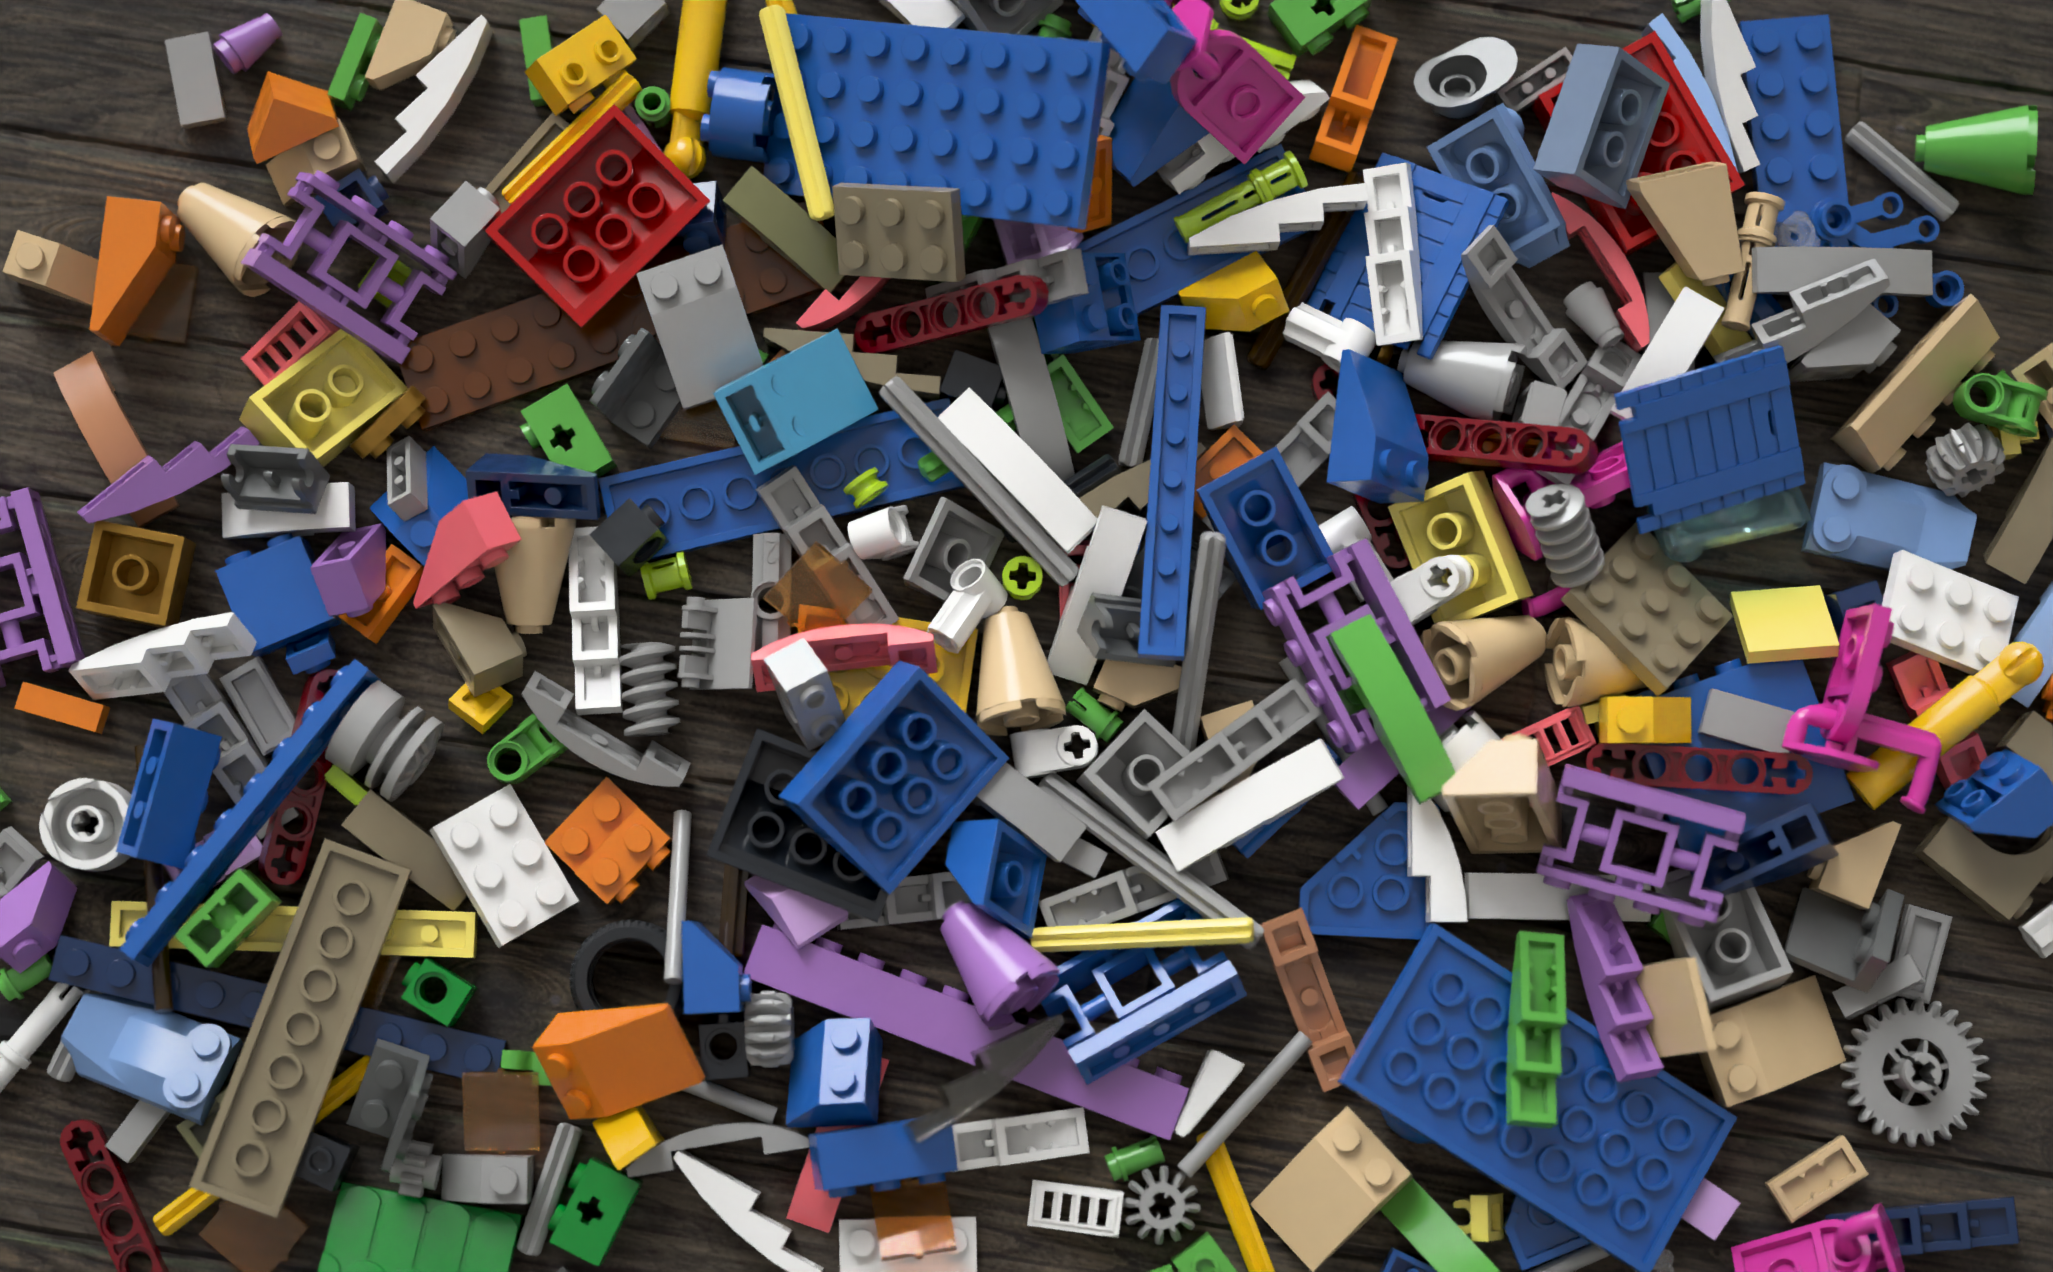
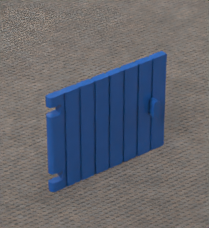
[1307,152,1510,360]
[1614,345,1806,534]

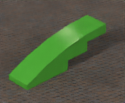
[986,317,1114,453]
[1329,614,1456,805]
[1506,931,1566,1129]
[1380,1179,1500,1272]

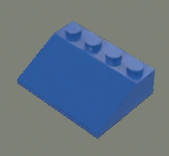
[778,661,1009,895]

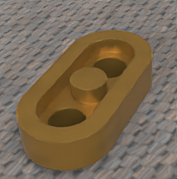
[350,385,426,459]

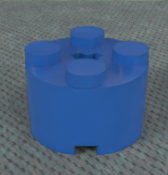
[700,67,777,163]

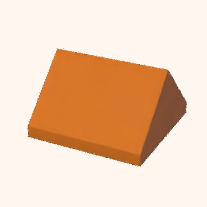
[247,71,339,164]

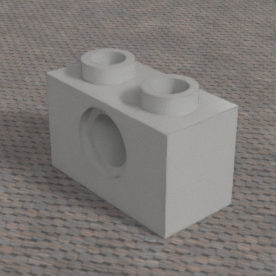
[763,637,845,751]

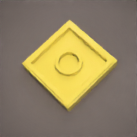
[1730,585,1839,664]

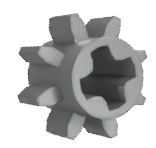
[389,1140,443,1198]

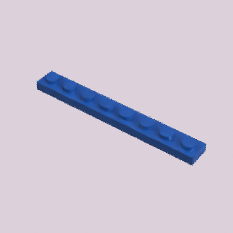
[1138,305,1206,661]
[119,659,381,967]

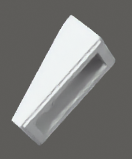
[1173,1049,1245,1137]
[1027,1179,1124,1238]

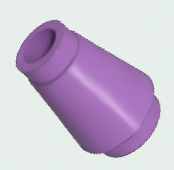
[213,13,282,74]

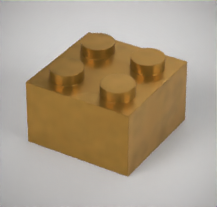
[76,520,196,628]

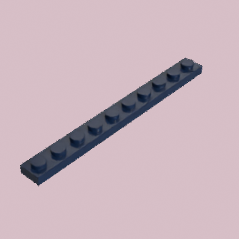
[48,935,507,1086]

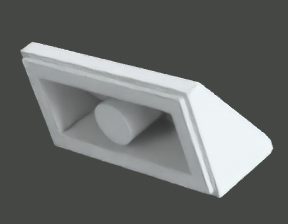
[1201,332,1244,430]

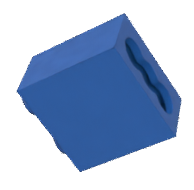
[215,533,342,657]

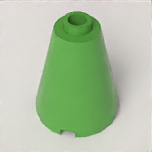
[1915,105,2038,195]

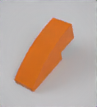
[1309,25,1398,173]

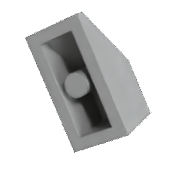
[430,181,501,279]
[441,1154,535,1204]

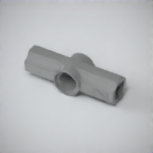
[750,533,793,652]

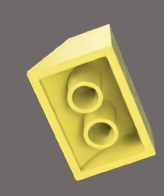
[1388,470,1533,624]

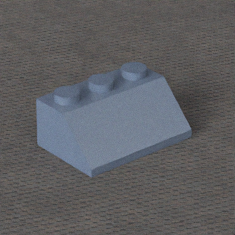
[1533,43,1670,209]

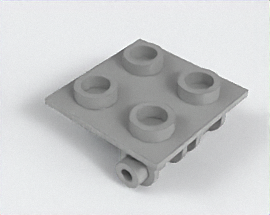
[677,597,758,690]

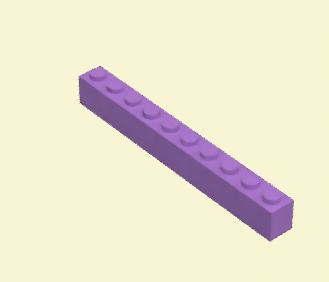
[743,922,1189,1141]

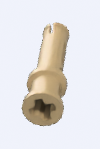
[1721,192,1785,331]

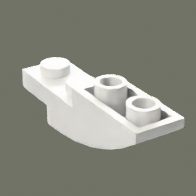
[1157,80,1330,194]

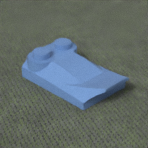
[1427,103,1570,268]
[1801,462,1977,571]
[61,993,243,1126]

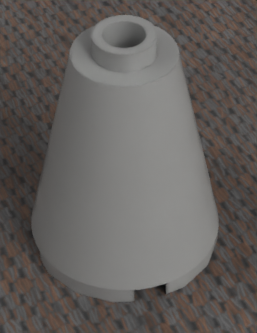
[1398,340,1527,421]

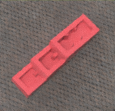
[1886,651,1987,832]

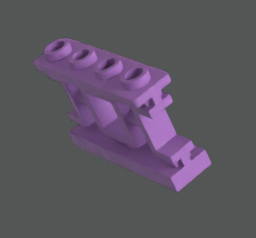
[241,170,458,364]
[0,487,85,688]
[1262,538,1451,753]
[1536,764,1746,927]

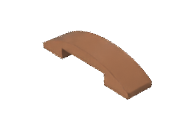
[53,351,179,528]
[1259,908,1356,1093]

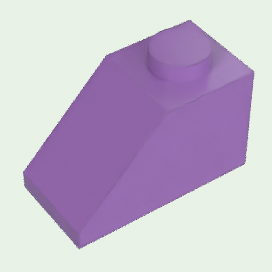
[310,523,386,617]
[0,861,77,974]

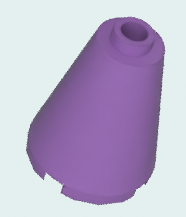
[940,901,1060,1030]

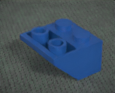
[1034,252,1141,354]
[1934,748,2053,838]

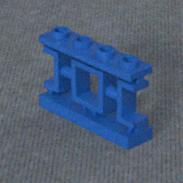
[1041,898,1247,1085]

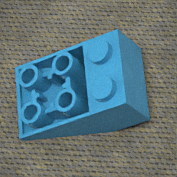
[713,328,878,475]

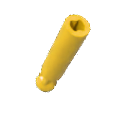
[663,0,727,179]
[1845,641,2044,810]

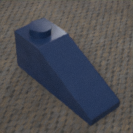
[466,453,601,520]
[1690,803,1839,902]

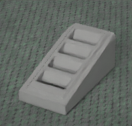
[1511,380,1567,426]

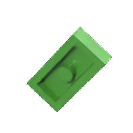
[327,13,383,111]

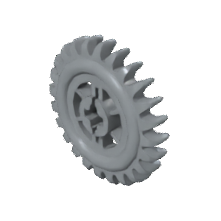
[1840,997,1991,1147]

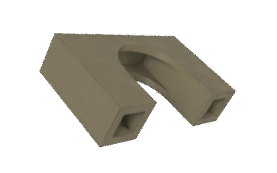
[1913,710,2053,921]

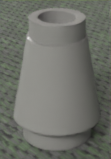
[1563,281,1625,350]

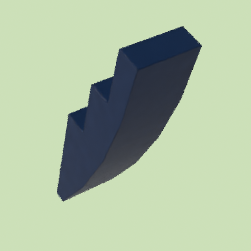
[1825,1196,2020,1255]

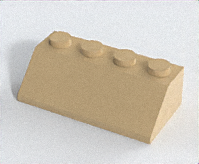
[1831,294,2000,473]
[1442,734,1562,854]

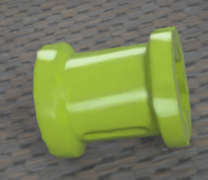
[640,551,693,600]
[1002,556,1043,601]

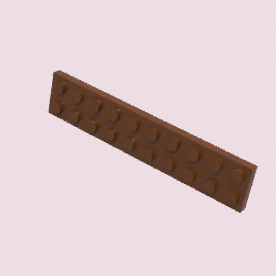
[399,200,845,432]

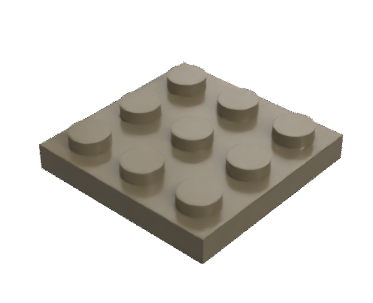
[1560,521,1733,697]

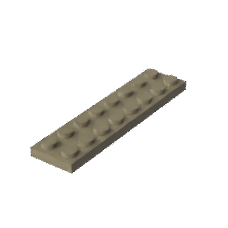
[189,839,412,1218]

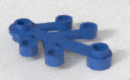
[1810,192,1964,318]

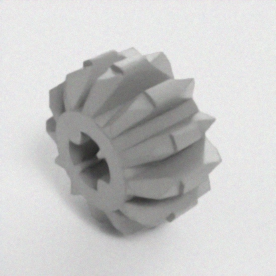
[1925,422,2006,498]
[744,991,795,1068]
[1123,1165,1201,1245]

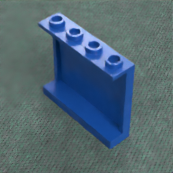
[1631,658,1855,854]

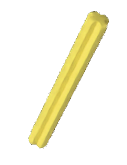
[759,5,834,221]
[1030,918,1255,952]

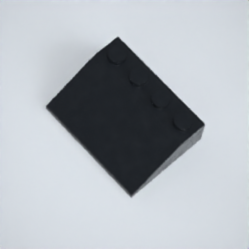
[706,729,889,922]

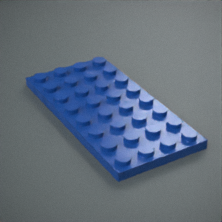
[763,13,1111,230]
[1338,924,1737,1272]

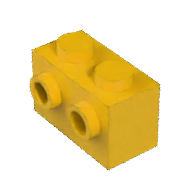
[525,14,637,116]

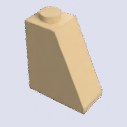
[1626,161,1744,286]

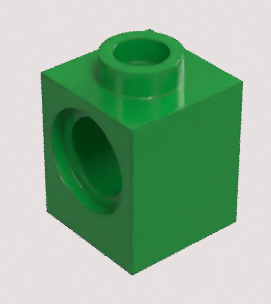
[401,959,478,1027]

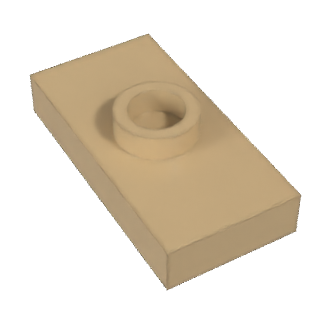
[1765,1135,1869,1223]

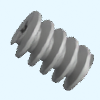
[1526,484,1605,588]
[619,642,680,737]

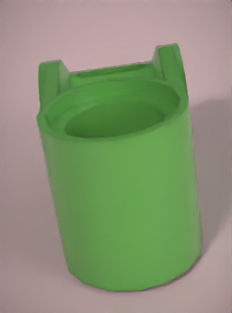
[1953,373,2048,437]
[487,713,568,785]

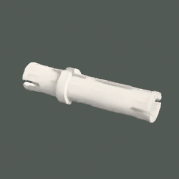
[0,982,84,1093]

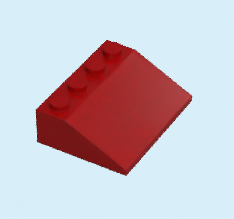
[1532,31,1745,257]
[485,104,711,328]

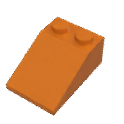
[89,196,185,346]
[532,1003,705,1120]

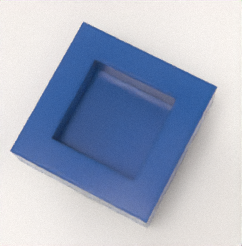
[286,628,336,675]

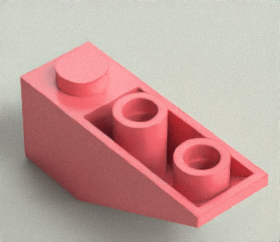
[413,492,522,609]

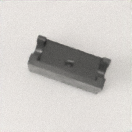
[221,444,330,514]
[1077,593,1176,667]

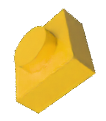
[448,683,513,734]

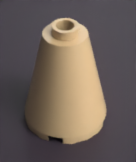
[177,183,303,297]
[494,516,576,634]
[976,606,1066,736]
[1420,615,1547,711]
[1544,617,1647,708]

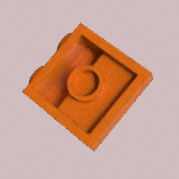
[545,777,672,905]

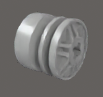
[325,680,445,802]

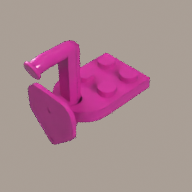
[1170,0,1305,165]
[1492,441,1630,618]
[1781,604,1942,814]
[1730,1203,1905,1272]

